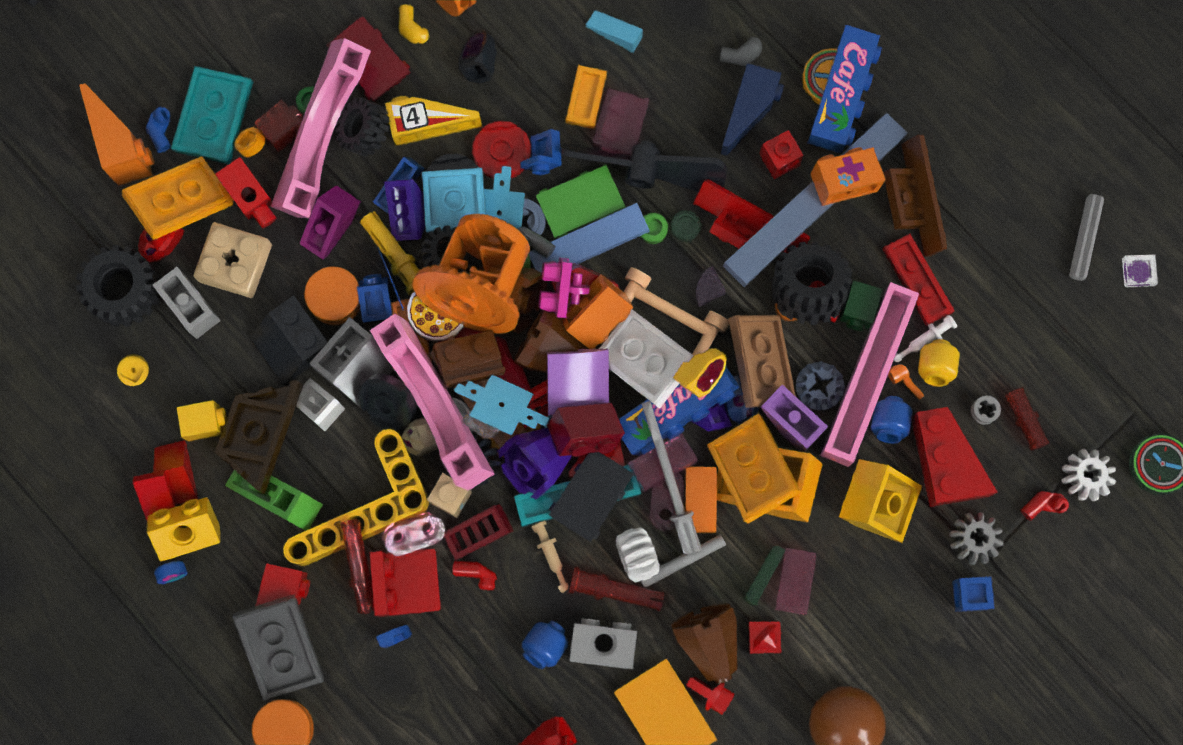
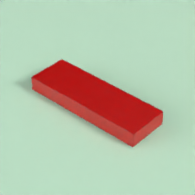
[882,234,955,327]

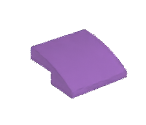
[547,349,609,415]

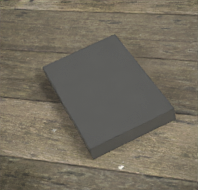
[233,594,324,701]

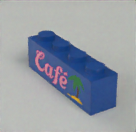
[807,25,882,154]
[619,367,739,457]

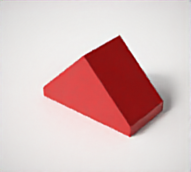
[153,440,199,505]

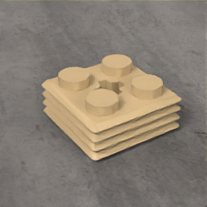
[193,222,272,298]

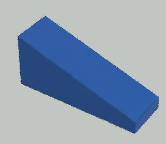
[373,157,425,213]

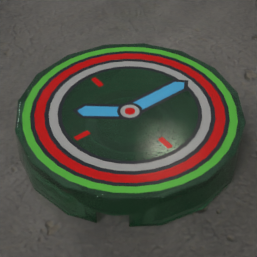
[1129,434,1183,495]

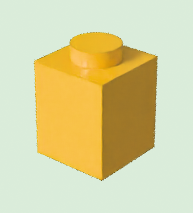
[177,400,227,441]

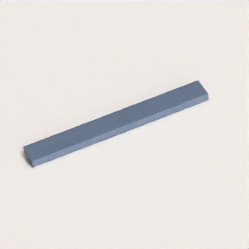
[723,113,908,287]

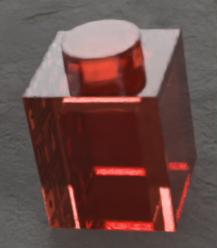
[254,100,303,153]

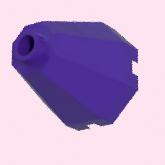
[498,428,572,500]

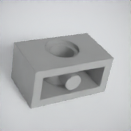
[153,267,221,339]
[570,618,637,669]

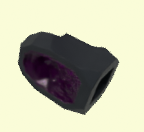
[458,30,497,84]

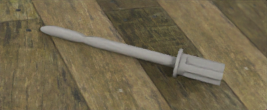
[642,401,702,554]

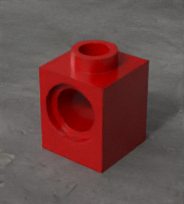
[759,130,804,179]

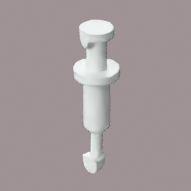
[893,315,957,362]

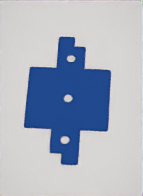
[378,247,404,311]

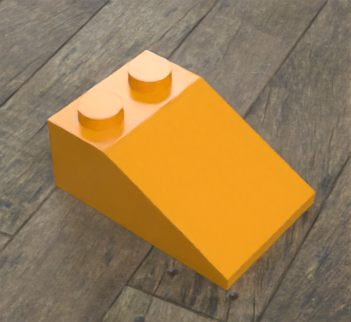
[717,448,823,523]

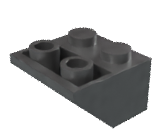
[310,317,394,408]

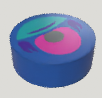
[154,561,188,584]

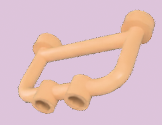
[610,267,730,355]

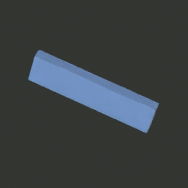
[529,203,650,272]

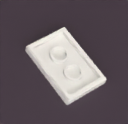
[599,310,694,408]

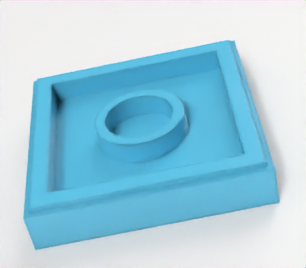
[422,168,486,232]

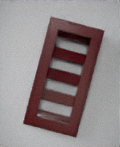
[442,504,514,561]

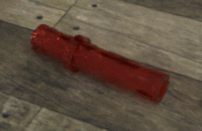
[340,519,374,614]

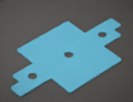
[484,166,525,228]
[454,375,549,435]

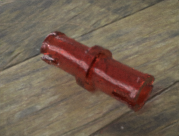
[1005,387,1050,451]

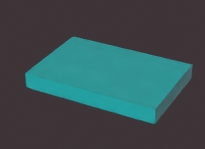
[171,66,253,164]

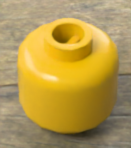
[918,339,960,387]

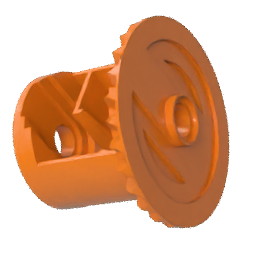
[412,214,530,333]

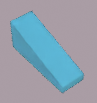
[586,10,643,53]

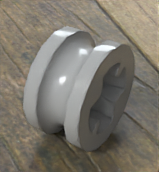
[970,396,1001,425]

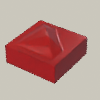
[748,621,781,654]

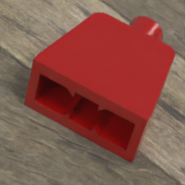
[215,157,277,229]

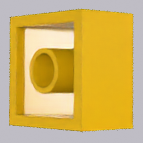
[839,459,922,543]

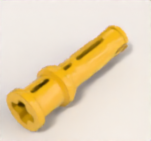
[360,212,419,295]

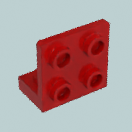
[370,549,441,617]

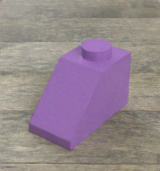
[761,384,828,452]

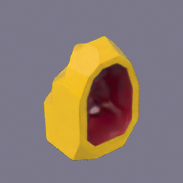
[673,348,727,398]

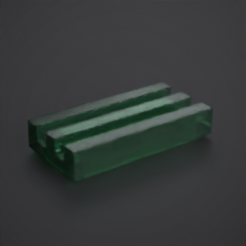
[744,545,786,607]

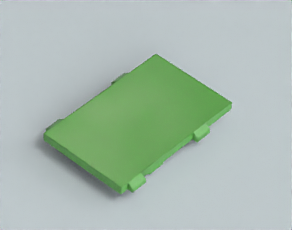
[535,165,626,238]

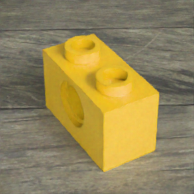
[147,497,220,562]

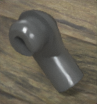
[720,37,762,66]
[517,227,556,258]

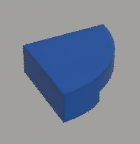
[376,625,412,648]

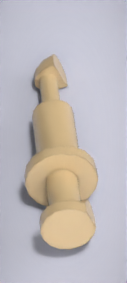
[531,521,569,593]

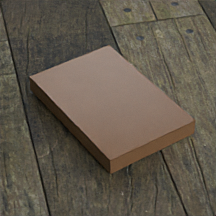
[728,315,796,408]

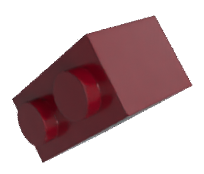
[547,403,625,457]

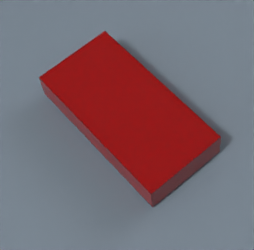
[133,470,181,527]

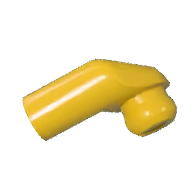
[399,5,429,44]

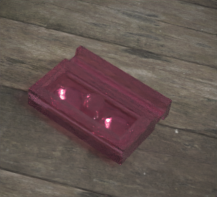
[592,88,649,155]

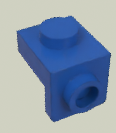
[520,129,562,175]

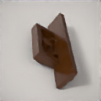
[883,135,947,257]

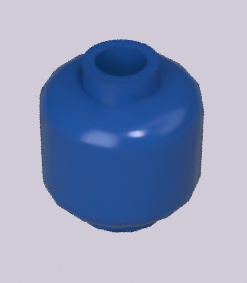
[871,396,912,444]
[522,621,568,669]

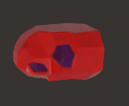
[138,228,185,262]

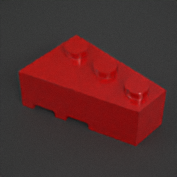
[912,407,998,507]

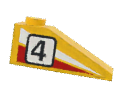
[385,96,482,146]

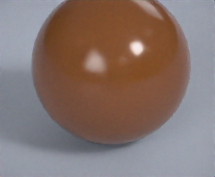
[809,686,886,745]

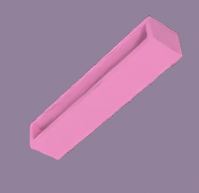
[820,282,919,467]

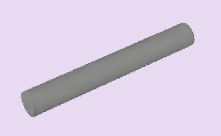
[640,534,726,588]

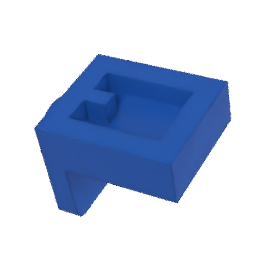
[357,274,392,323]

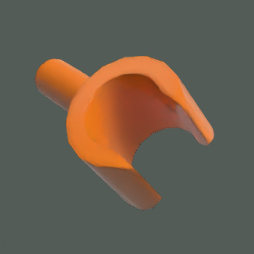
[888,364,924,400]

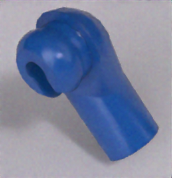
[146,107,171,153]

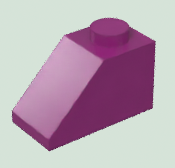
[299,185,361,260]

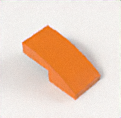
[685,467,717,533]

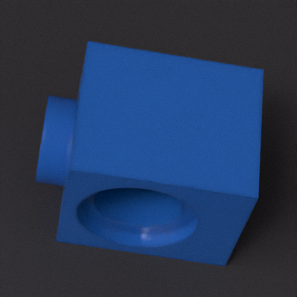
[952,577,994,612]

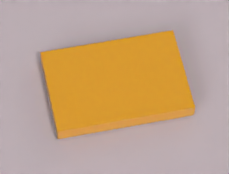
[122,156,233,240]
[707,413,801,524]
[614,659,717,745]

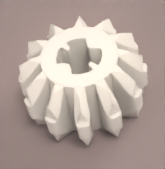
[1062,449,1116,501]
[616,527,660,582]

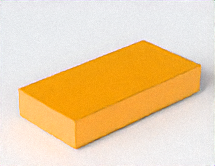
[566,65,607,129]

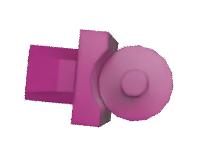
[538,257,590,318]

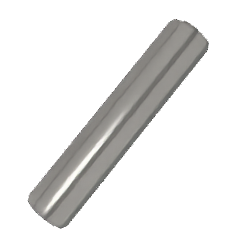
[1069,194,1104,281]

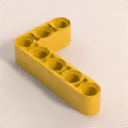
[283,429,429,566]

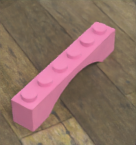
[271,38,371,218]
[370,314,494,491]

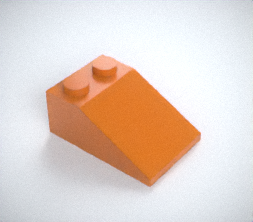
[79,83,154,186]

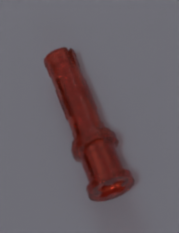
[569,566,665,611]

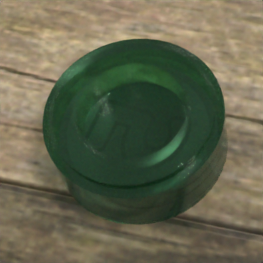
[671,210,701,242]

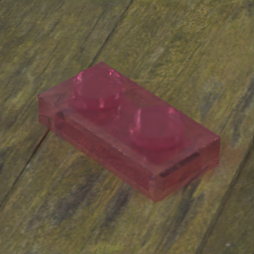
[628,433,698,492]
[775,548,817,616]

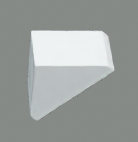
[296,378,345,431]

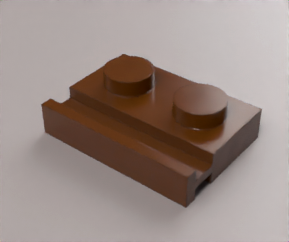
[433,330,505,389]

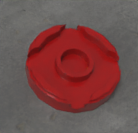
[472,121,531,179]

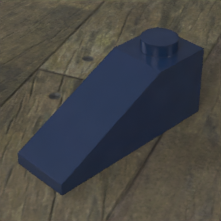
[721,63,784,156]

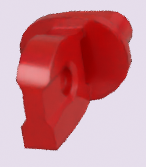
[686,677,735,715]

